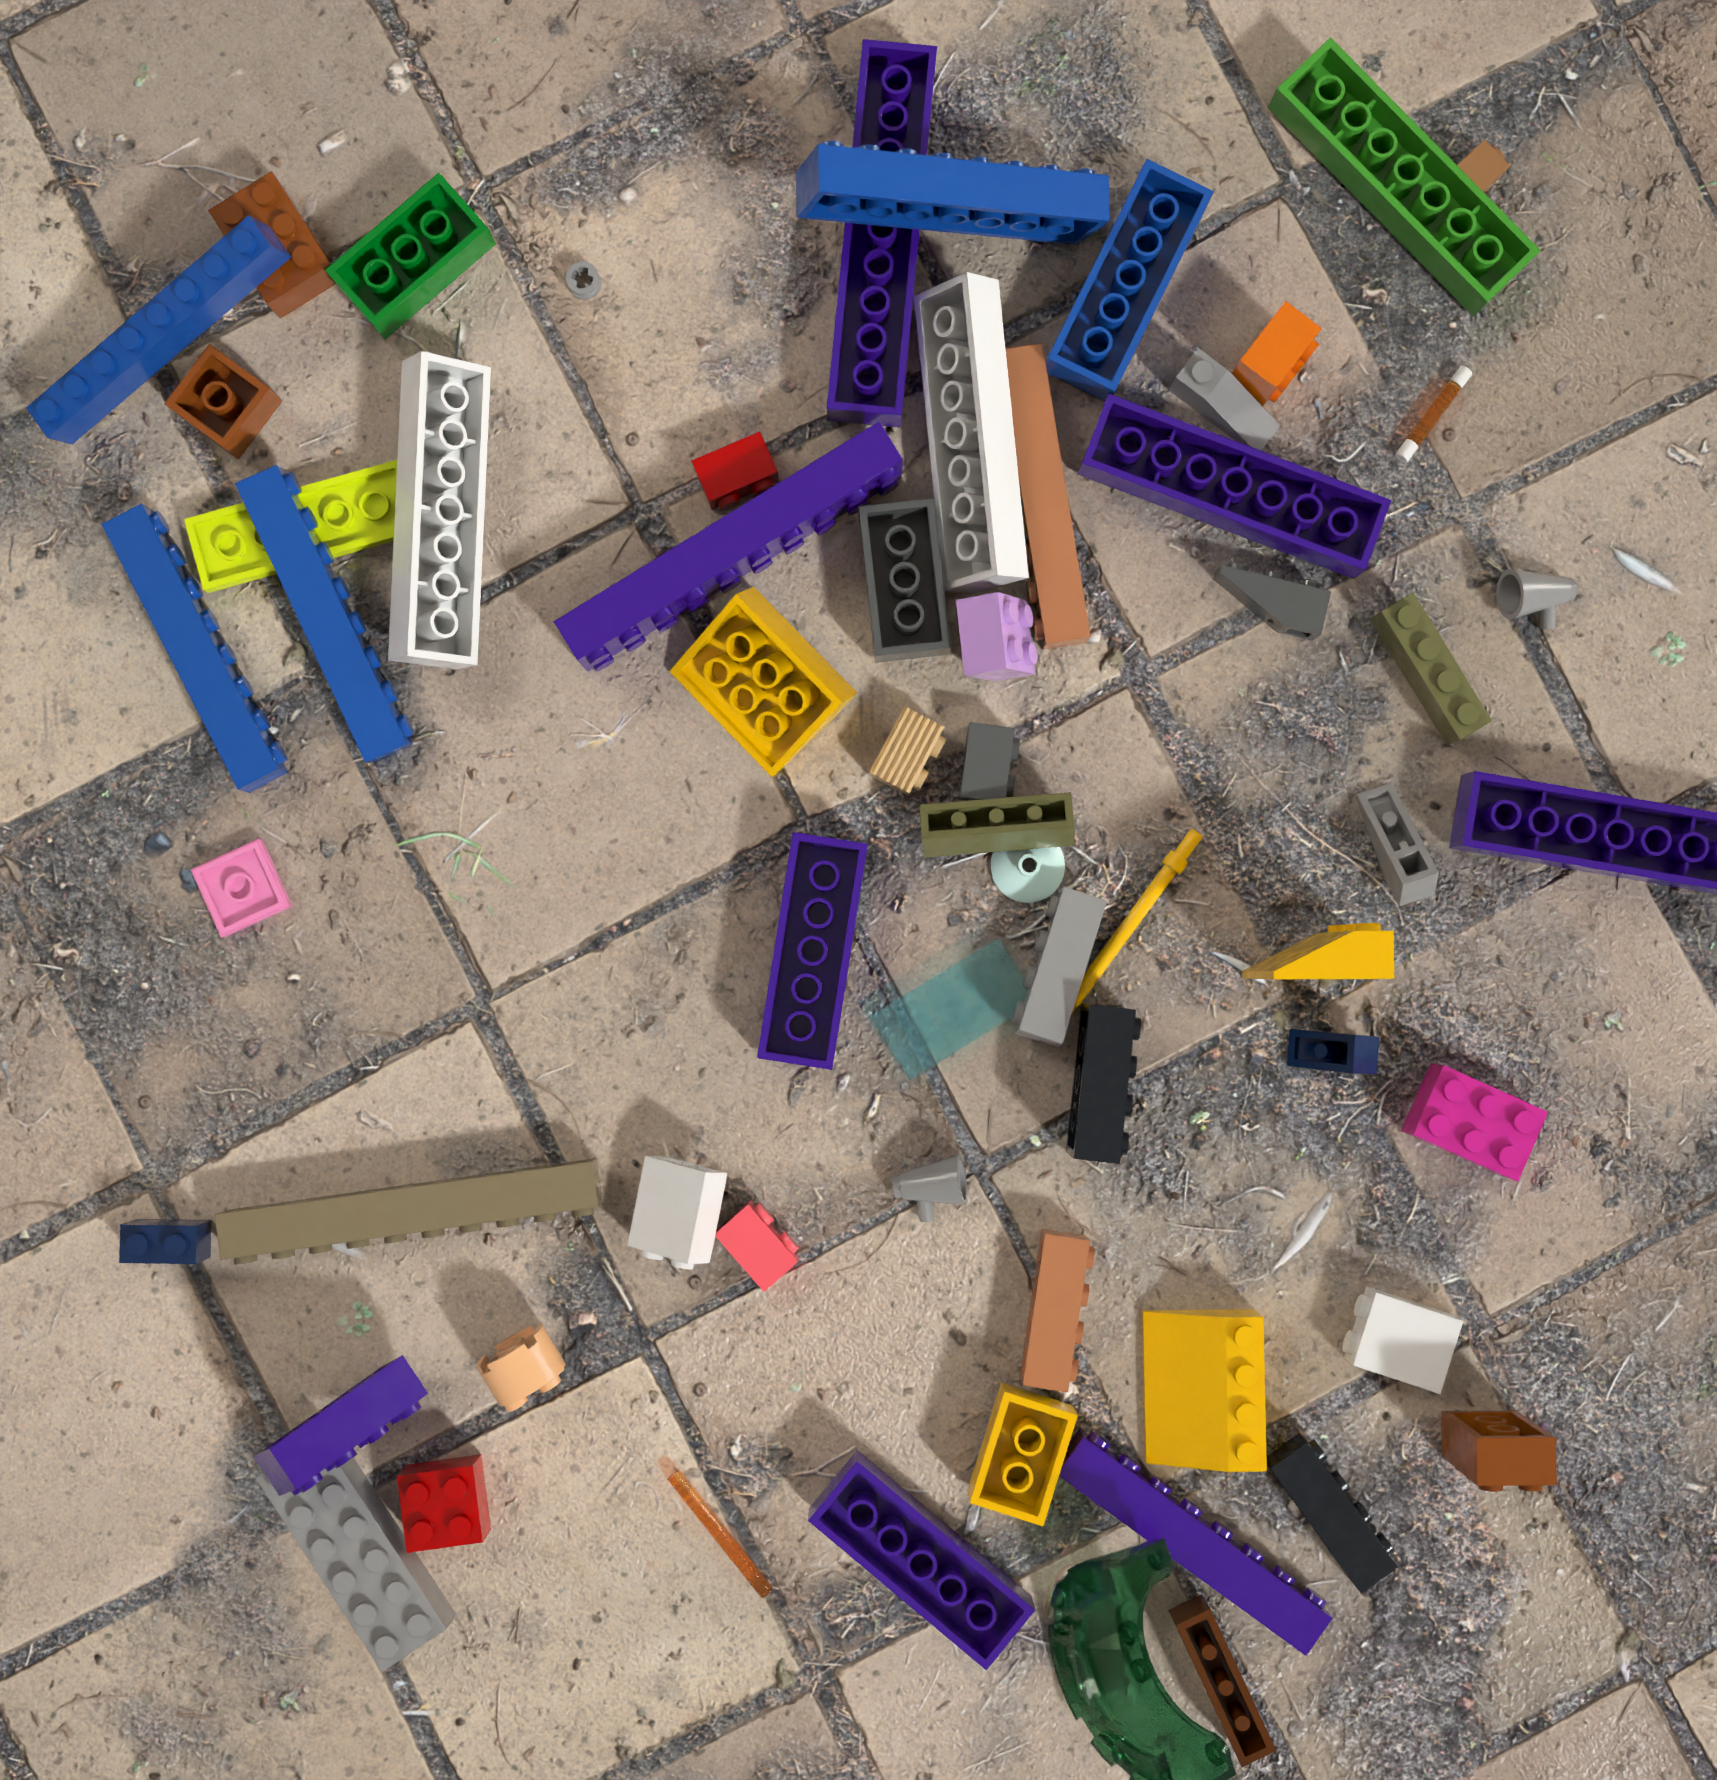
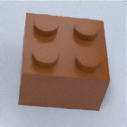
[164,344,282,460]

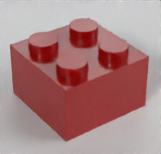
[397,1454,491,1553]

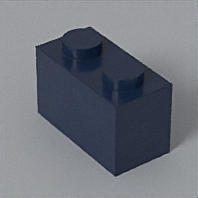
[119,1219,212,1264]

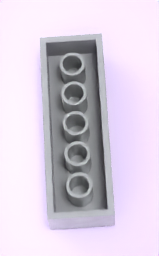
[256,1457,456,1672]

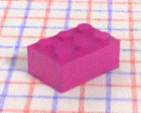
[1401,1063,1548,1182]

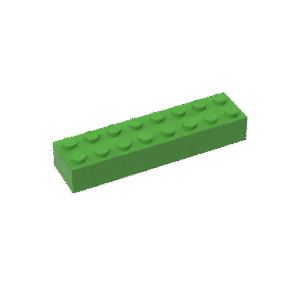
[1268,37,1541,317]

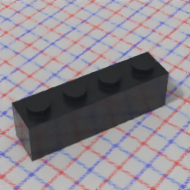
[1267,1433,1398,1594]

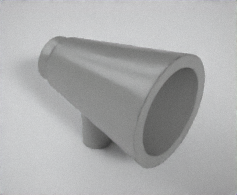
[1496,569,1577,629]
[893,1154,967,1222]

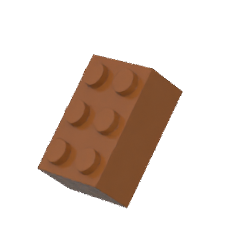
[208,171,335,319]
[1441,1410,1557,1492]

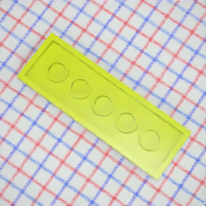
[184,460,397,593]

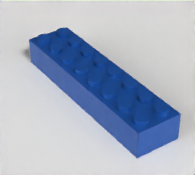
[796,141,1110,245]

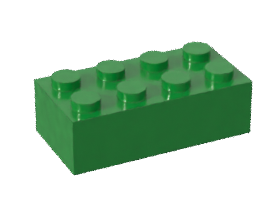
[325,172,496,340]

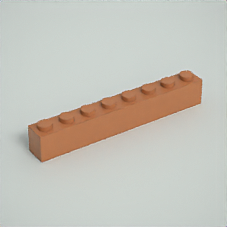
[1006,343,1091,650]

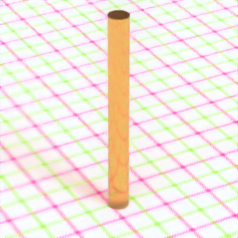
[667,1469,773,1598]

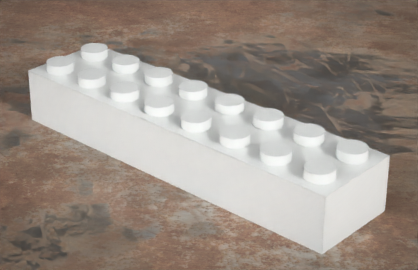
[914,272,1029,593]
[388,351,491,670]

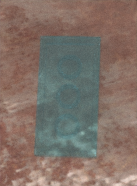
[871,938,1028,1080]

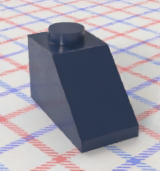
[1287,1029,1379,1074]

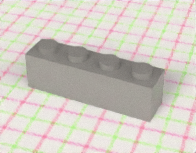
[1011,887,1107,1048]

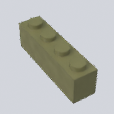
[1370,592,1492,745]
[920,792,1074,857]

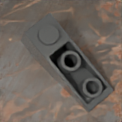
[1213,562,1331,641]

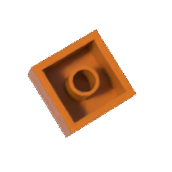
[1231,301,1322,407]

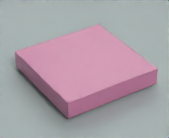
[191,838,293,938]

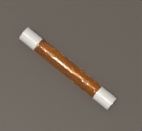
[1395,366,1472,463]

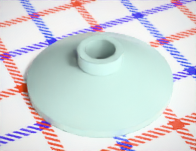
[990,847,1065,903]

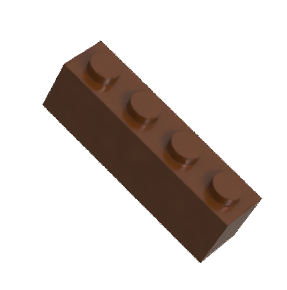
[1168,1594,1277,1767]

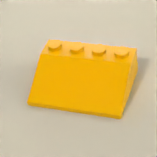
[669,587,857,777]
[1242,923,1394,979]
[1142,1309,1267,1472]

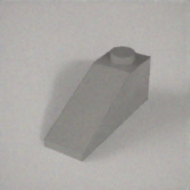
[1169,348,1280,451]
[1356,783,1439,907]

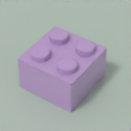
[956,592,1038,682]

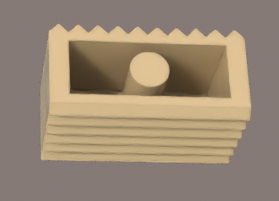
[869,706,946,796]

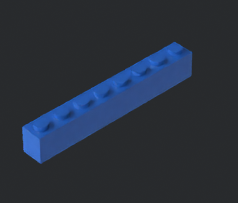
[26,215,291,444]
[235,465,414,763]
[101,503,289,793]

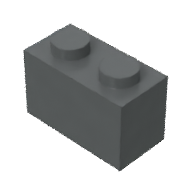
[958,722,1020,801]

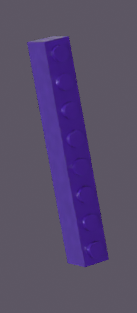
[1059,1428,1333,1656]

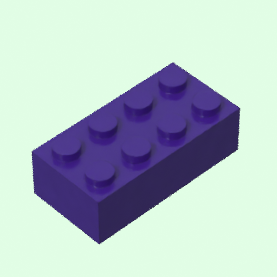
[254,1355,428,1496]

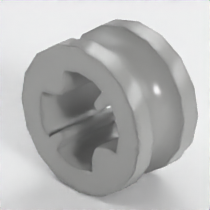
[566,261,601,300]

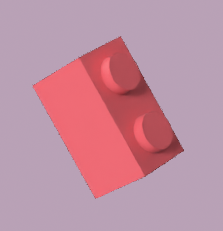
[715,1200,799,1292]

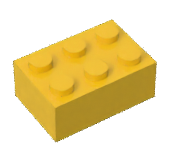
[967,1382,1078,1526]

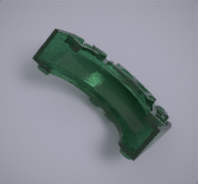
[1048,1538,1236,1780]

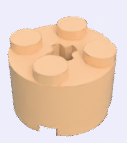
[476,1323,566,1412]

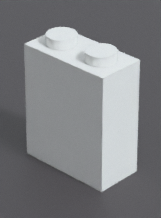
[627,1156,727,1269]
[1342,1286,1463,1394]

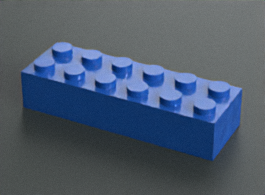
[1046,159,1214,402]

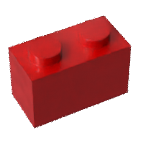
[691,431,779,510]

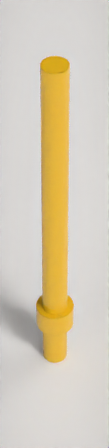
[1071,829,1203,1016]

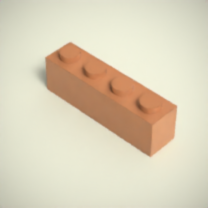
[1020,1229,1095,1392]

